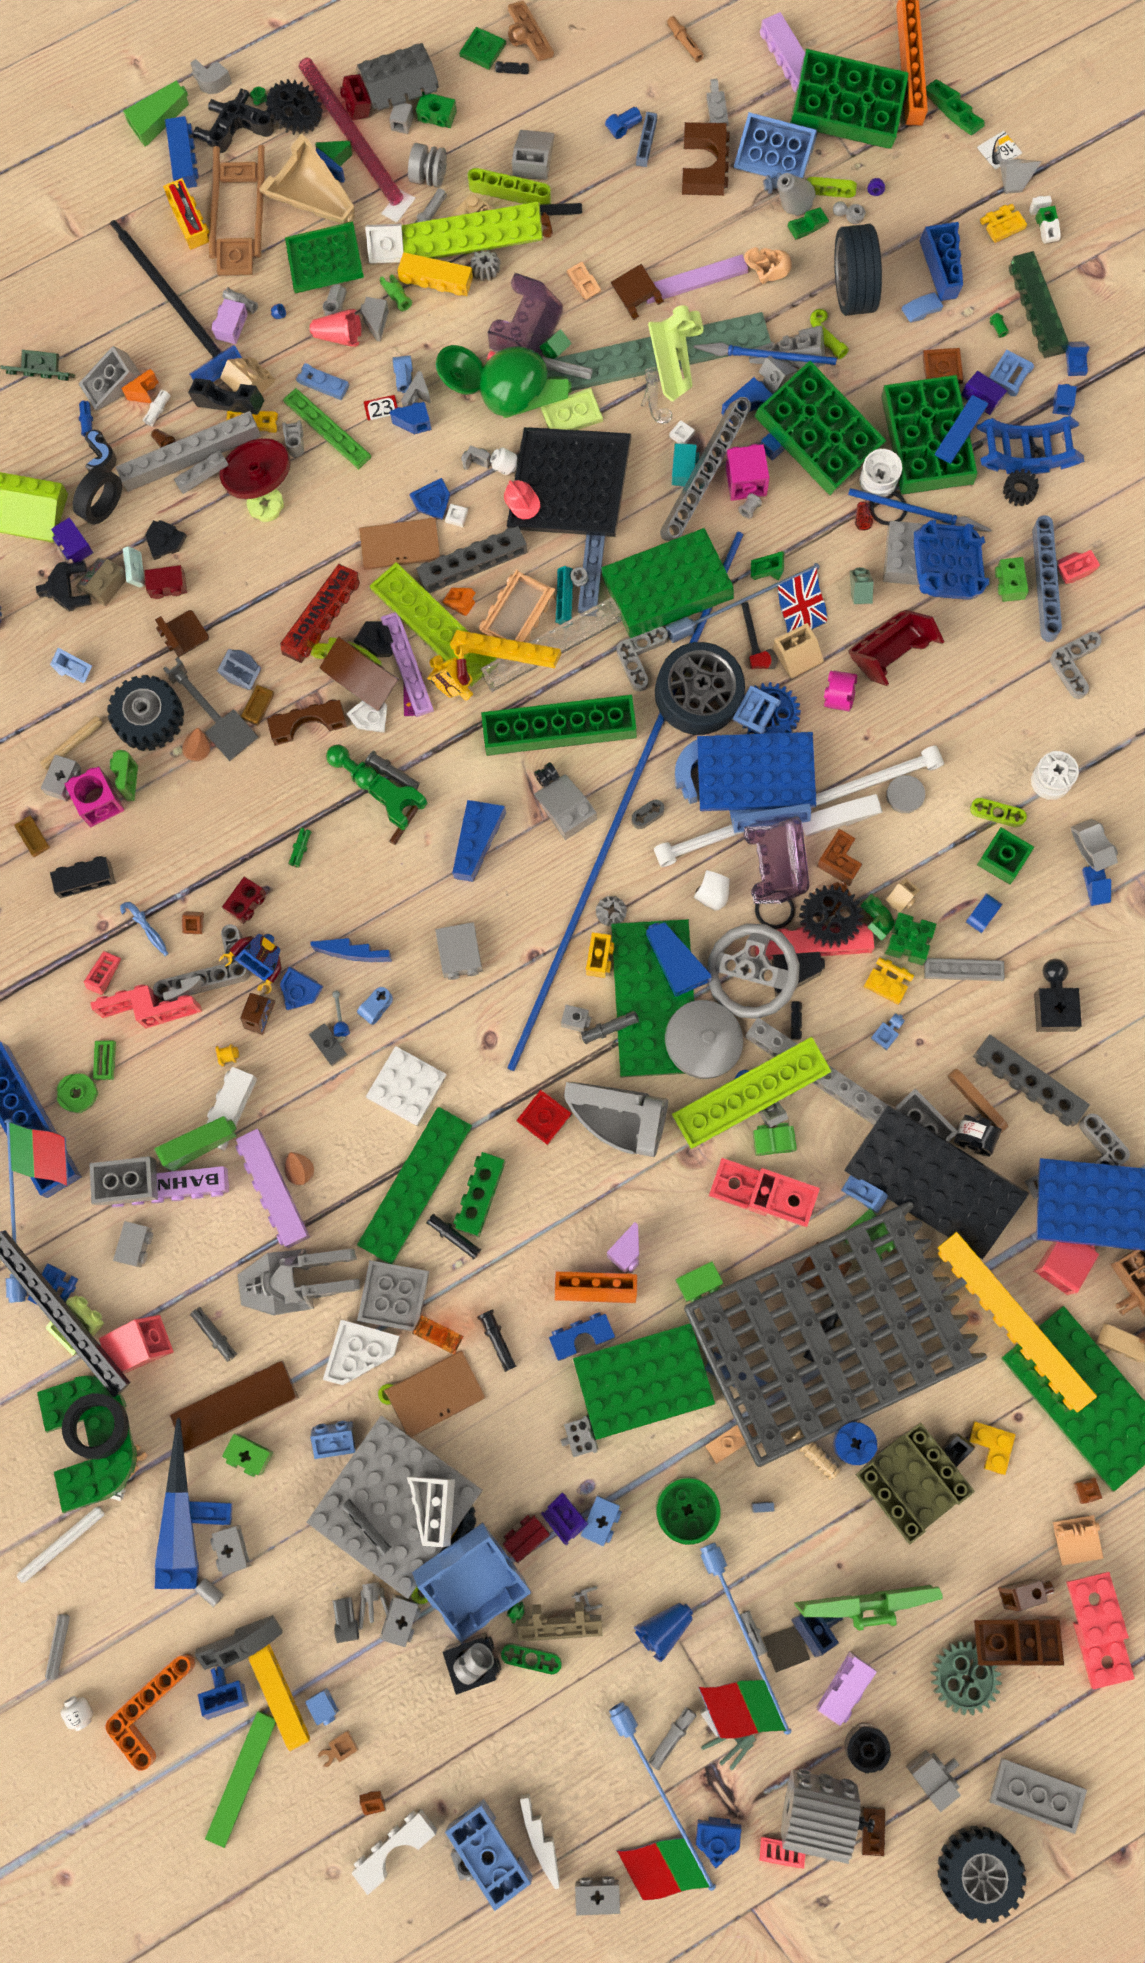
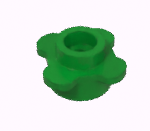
[250,86,267,106]
[506,1601,525,1624]

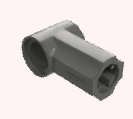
[333,1597,359,1643]

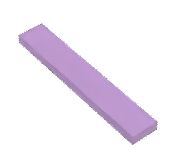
[646,255,748,304]
[381,612,434,717]

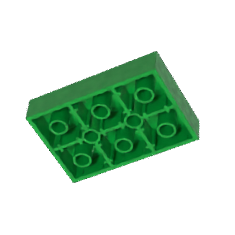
[790,49,909,149]
[754,361,887,496]
[881,375,978,495]
[601,528,734,639]
[573,1323,715,1440]

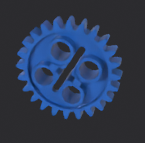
[742,682,801,734]

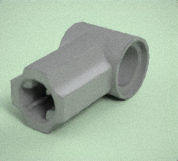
[323,284,347,316]

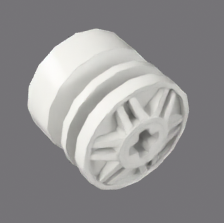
[859,449,902,497]
[1031,751,1079,800]

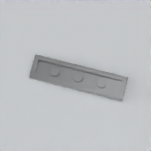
[924,958,1005,981]

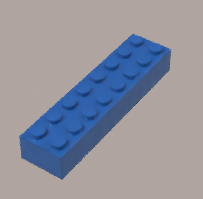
[0,1041,82,1198]

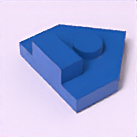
[409,478,450,520]
[280,967,323,1010]
[696,1817,742,1868]

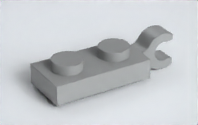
[706,79,728,126]

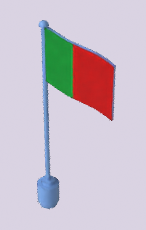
[5,1119,68,1303]
[698,1542,792,1739]
[609,1702,716,1900]

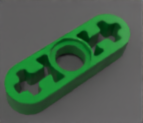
[501,1643,562,1675]

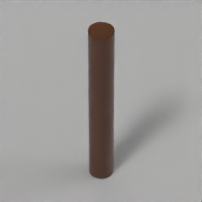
[389,805,419,845]

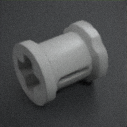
[738,493,762,519]

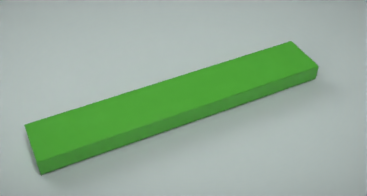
[283,388,371,470]
[205,1710,276,1848]

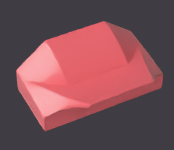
[1057,550,1100,584]

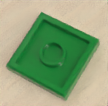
[459,27,506,70]

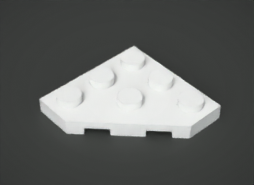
[323,1320,400,1385]

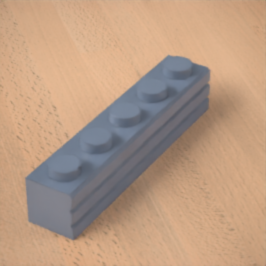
[636,112,657,167]

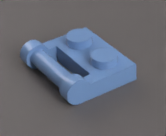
[989,349,1034,397]
[733,686,781,734]

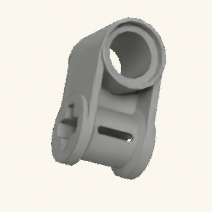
[282,420,304,457]

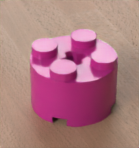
[824,670,858,712]

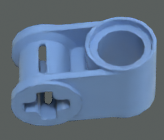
[357,987,393,1025]

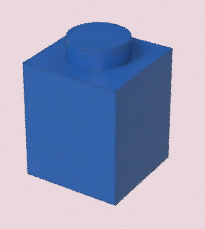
[1052,384,1077,416]

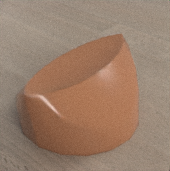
[182,728,210,762]
[285,1152,314,1185]

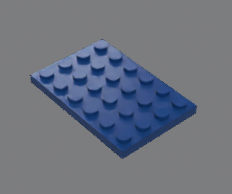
[697,732,816,811]
[1036,1158,1145,1251]

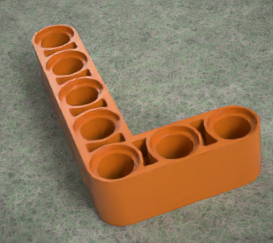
[105,1653,195,1771]

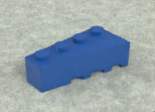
[452,800,506,882]

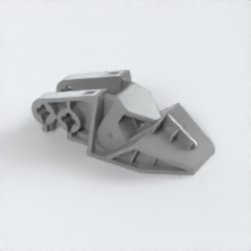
[238,1249,360,1315]

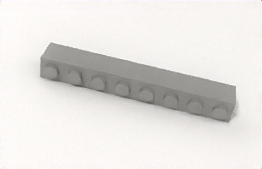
[116,411,261,492]

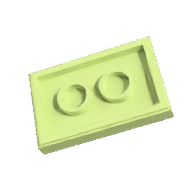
[540,388,603,430]

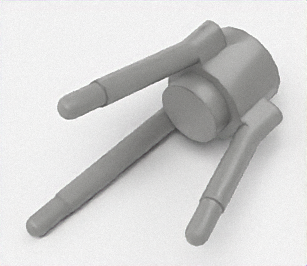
[358,1582,389,1630]

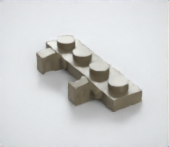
[517,1601,603,1642]

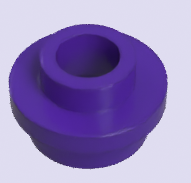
[867,178,885,196]

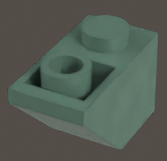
[850,567,874,604]

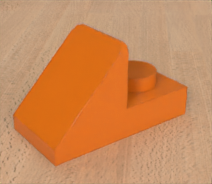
[121,368,159,403]
[442,588,476,616]

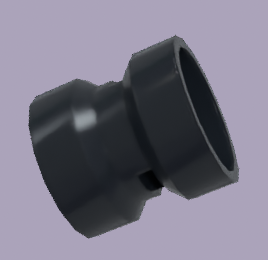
[533,762,560,788]

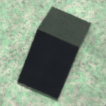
[942,1433,975,1467]

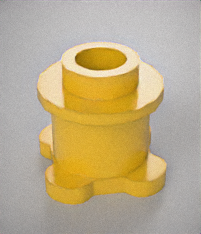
[215,1044,240,1067]

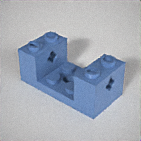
[445,1799,533,1911]

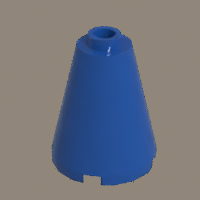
[634,1603,693,1662]

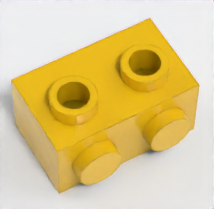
[586,932,615,978]

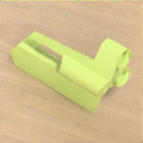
[648,305,704,402]

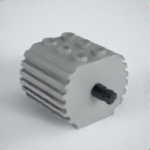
[781,1769,875,1864]

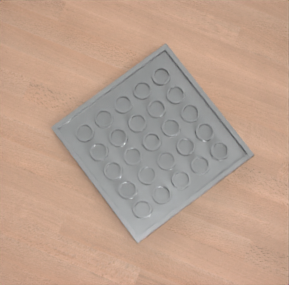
[306,1416,483,1599]

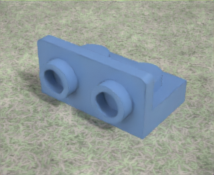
[310,1421,356,1459]

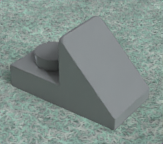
[401,371,431,407]
[759,1102,788,1128]

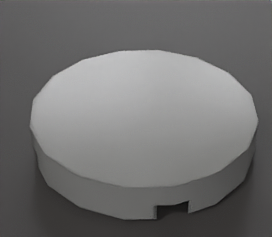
[886,775,925,813]

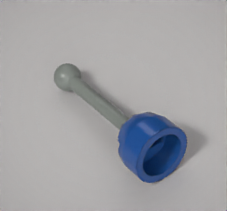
[332,990,350,1037]

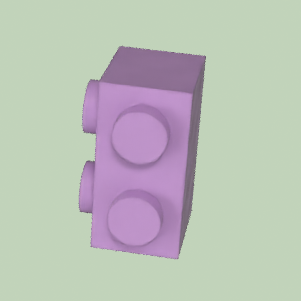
[212,299,248,344]

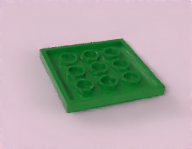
[285,222,364,294]

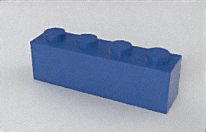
[165,116,199,188]

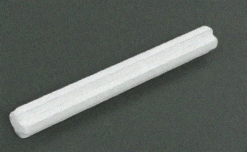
[17,1507,104,1583]

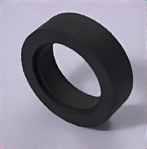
[73,466,122,525]
[62,1393,129,1460]

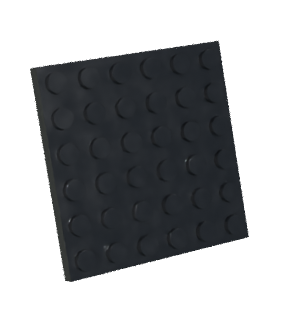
[507,427,632,537]

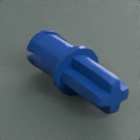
[78,400,93,437]

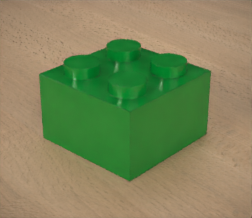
[977,827,1034,885]

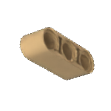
[1096,1324,1145,1363]

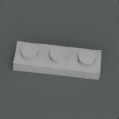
[174,450,229,494]

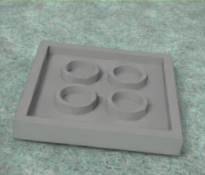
[357,1260,429,1332]

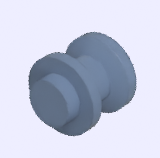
[763,173,782,194]

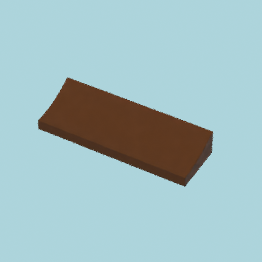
[170,1361,299,1453]

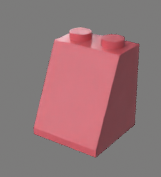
[1034,1241,1099,1296]
[98,1315,174,1374]

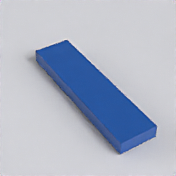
[935,395,988,464]

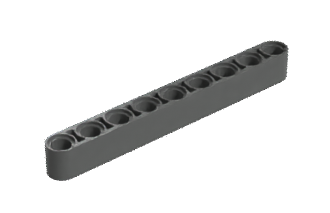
[660,397,751,541]

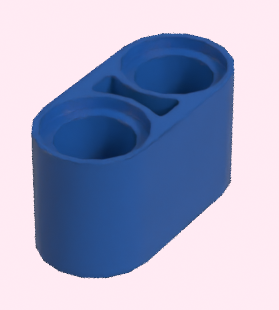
[965,893,1003,933]

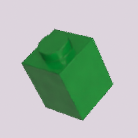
[539,329,572,359]

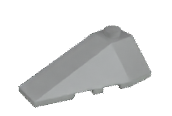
[749,326,825,368]

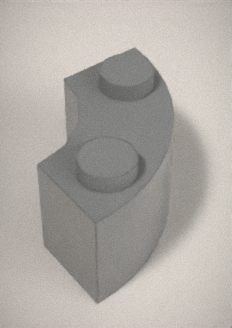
[1071,819,1118,871]

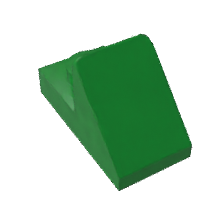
[751,551,785,581]

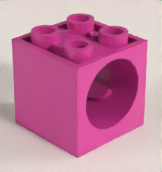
[725,444,770,501]
[64,767,125,828]

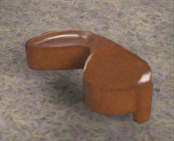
[541,212,553,238]

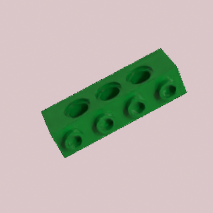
[453,1152,506,1237]

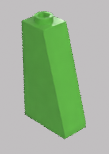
[123,81,189,147]
[503,377,571,418]
[154,1116,237,1171]

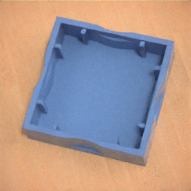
[412,1523,531,1643]

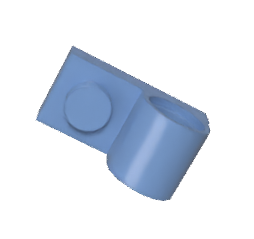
[841,1175,888,1213]

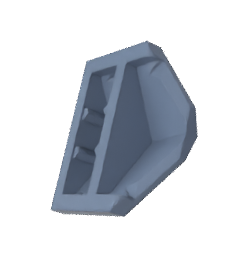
[217,649,261,690]

